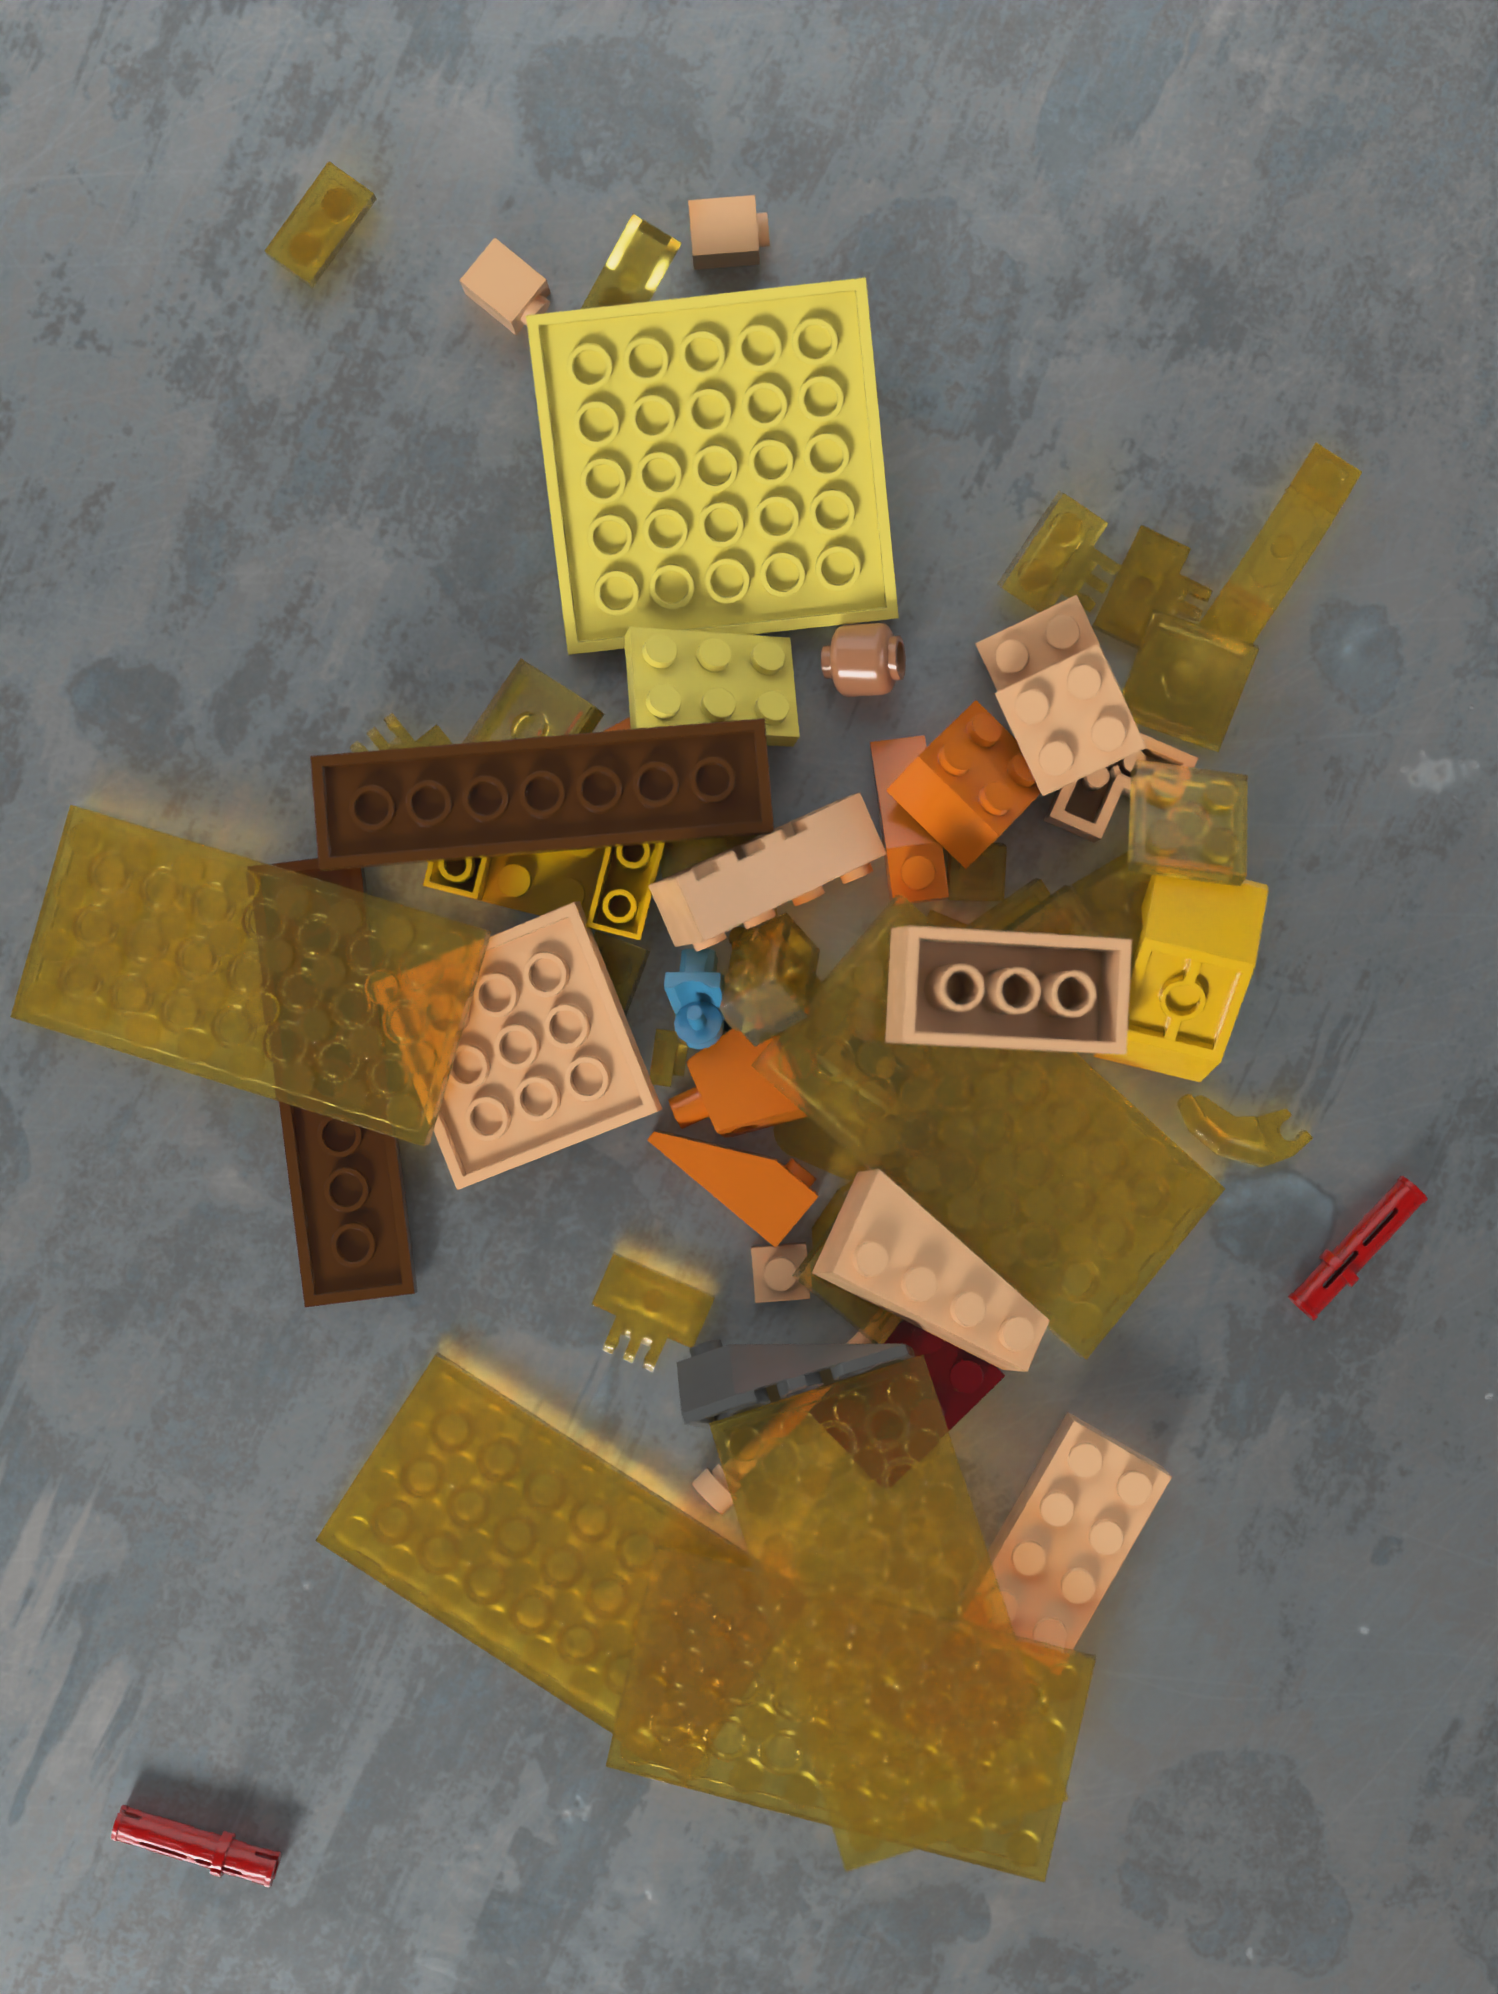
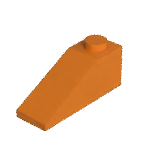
[870,735,949,906]
[647,1129,819,1248]

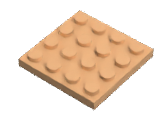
[376,901,662,1190]

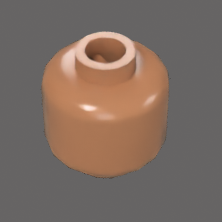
[821,623,906,697]

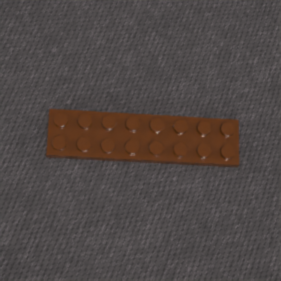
[310,718,774,871]
[249,858,418,1307]

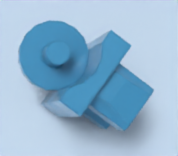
[664,949,738,1049]

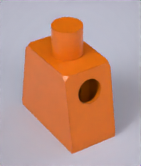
[668,1011,811,1138]

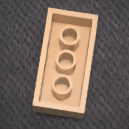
[885,926,1132,1055]
[958,1412,1172,1672]

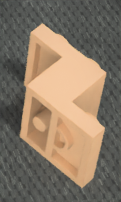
[975,595,1147,796]

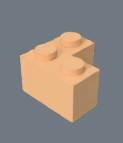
[1044,733,1198,843]

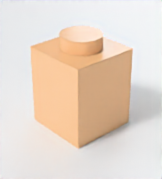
[688,195,770,270]
[459,237,551,335]

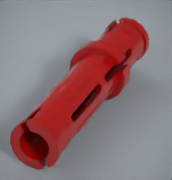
[1288,1176,1428,1321]
[111,1804,282,1888]

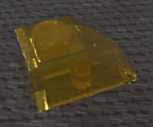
[581,214,682,309]

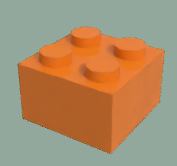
[886,700,1041,869]

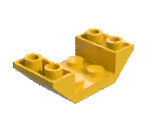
[423,843,665,941]
[1093,858,1268,1082]

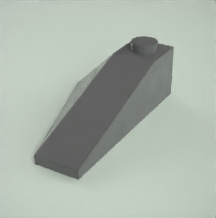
[676,1339,916,1429]

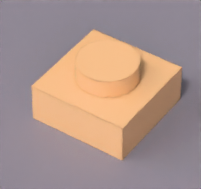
[751,1242,810,1303]

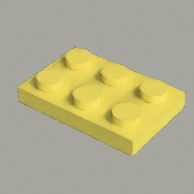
[624,627,800,747]

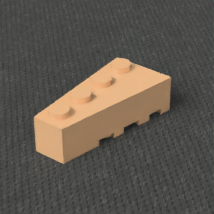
[648,792,886,952]
[812,1169,1050,1372]

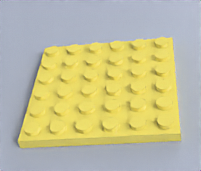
[526,277,899,655]

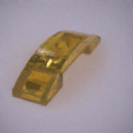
[1195,443,1362,659]

